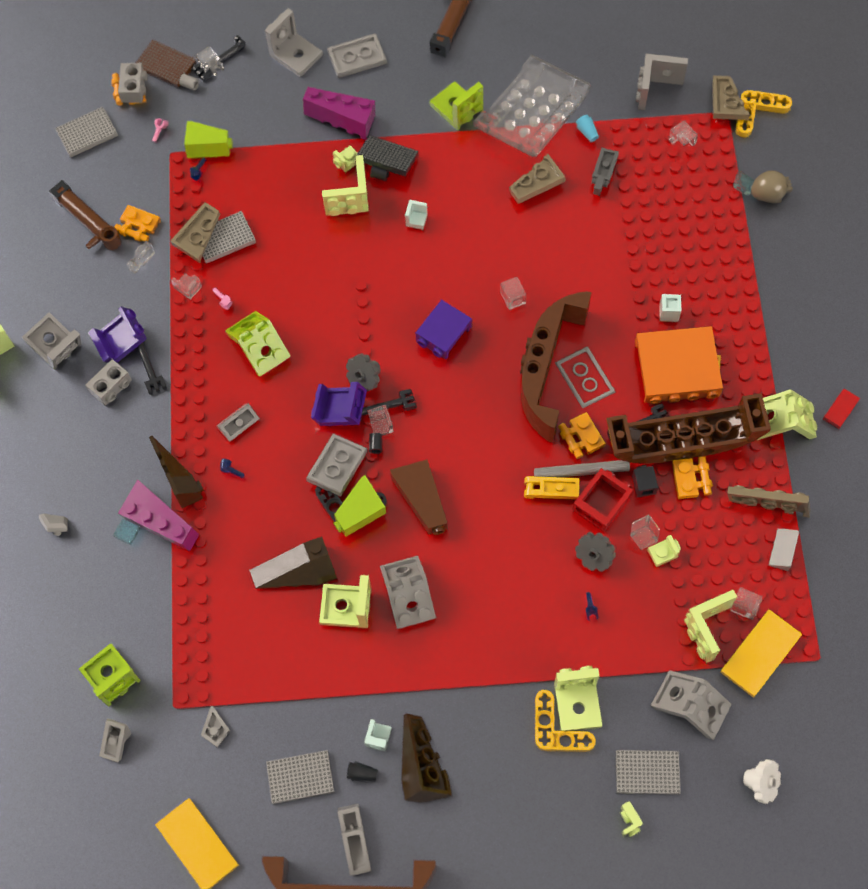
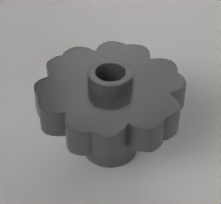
[346,353,381,392]
[575,532,616,571]

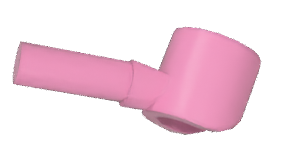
[152,118,168,142]
[213,288,232,310]

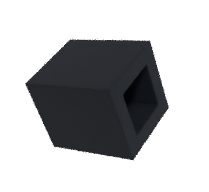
[632,465,658,498]

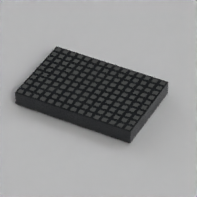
[356,135,419,176]

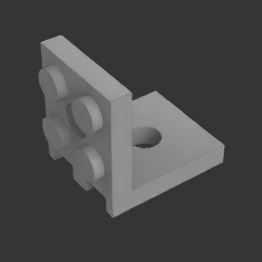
[265,8,323,77]
[636,54,688,110]
[22,312,81,370]
[380,556,436,629]
[651,670,732,740]

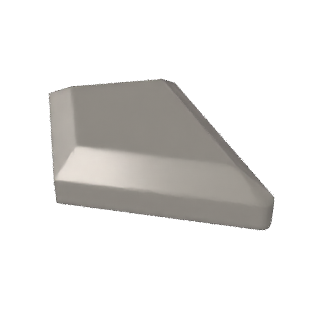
[39,514,68,536]
[201,706,230,748]

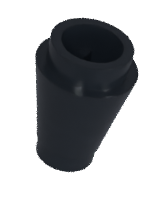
[346,761,378,782]

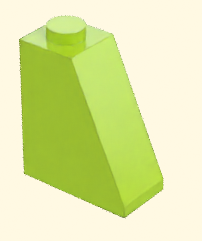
[184,121,233,158]
[334,475,386,537]

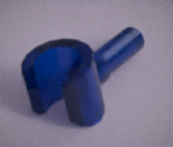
[190,158,206,181]
[220,459,245,478]
[586,592,599,621]

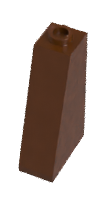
[390,460,448,535]

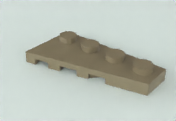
[727,485,811,518]

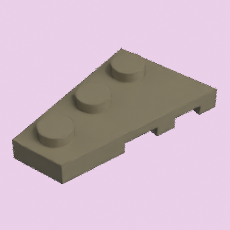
[712,76,750,120]
[509,153,566,204]
[170,202,220,263]

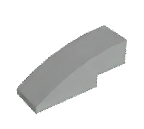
[338,804,371,876]

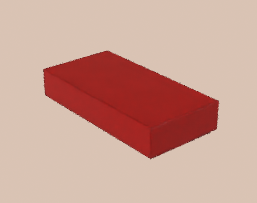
[823,388,860,429]

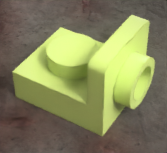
[333,146,357,173]
[647,535,681,567]
[620,801,643,837]

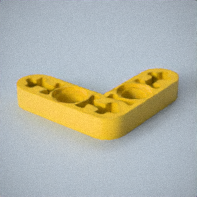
[736,90,792,138]
[535,690,596,752]

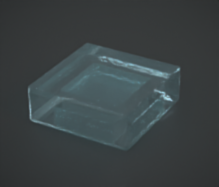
[733,171,754,196]
[113,519,141,545]

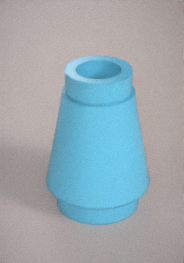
[576,115,599,142]

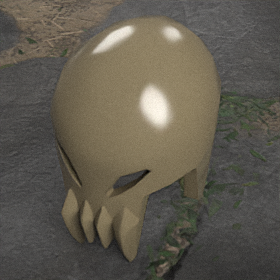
[751,170,793,203]

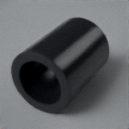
[370,166,389,182]
[369,433,383,454]

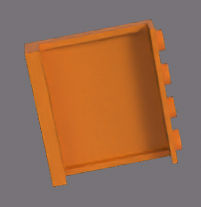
[635,326,723,404]

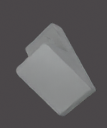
[99,719,131,762]

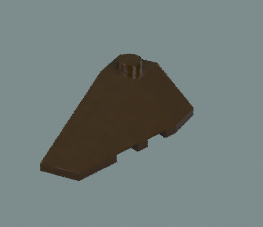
[149,436,204,508]
[249,536,337,589]
[401,713,452,803]

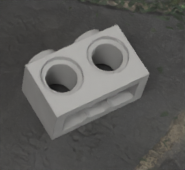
[118,63,147,103]
[85,359,132,406]

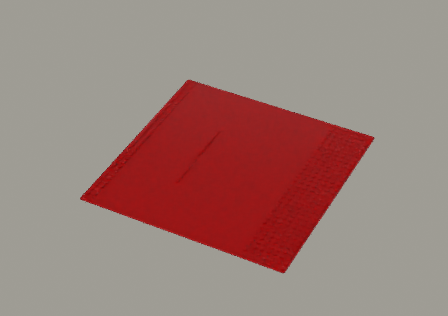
[169,113,820,709]

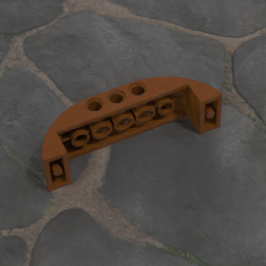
[520,291,592,442]
[606,393,771,464]
[262,856,436,889]

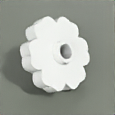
[744,759,781,804]

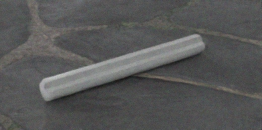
[534,460,630,478]

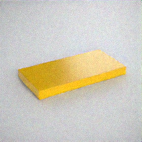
[720,610,802,698]
[155,798,239,889]

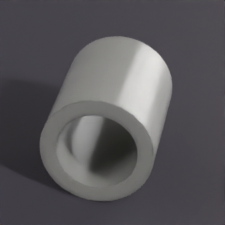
[179,74,199,91]

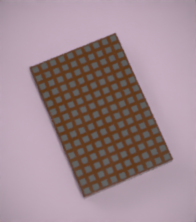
[136,40,197,88]

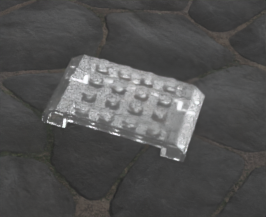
[473,55,591,157]

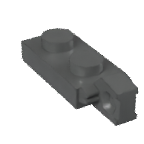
[592,148,619,196]

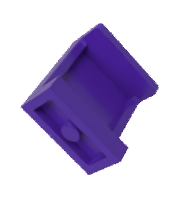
[415,299,472,359]
[88,306,147,363]
[311,382,367,426]

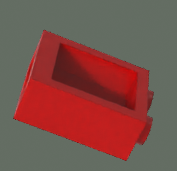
[572,468,633,532]

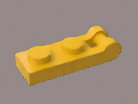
[524,476,579,499]

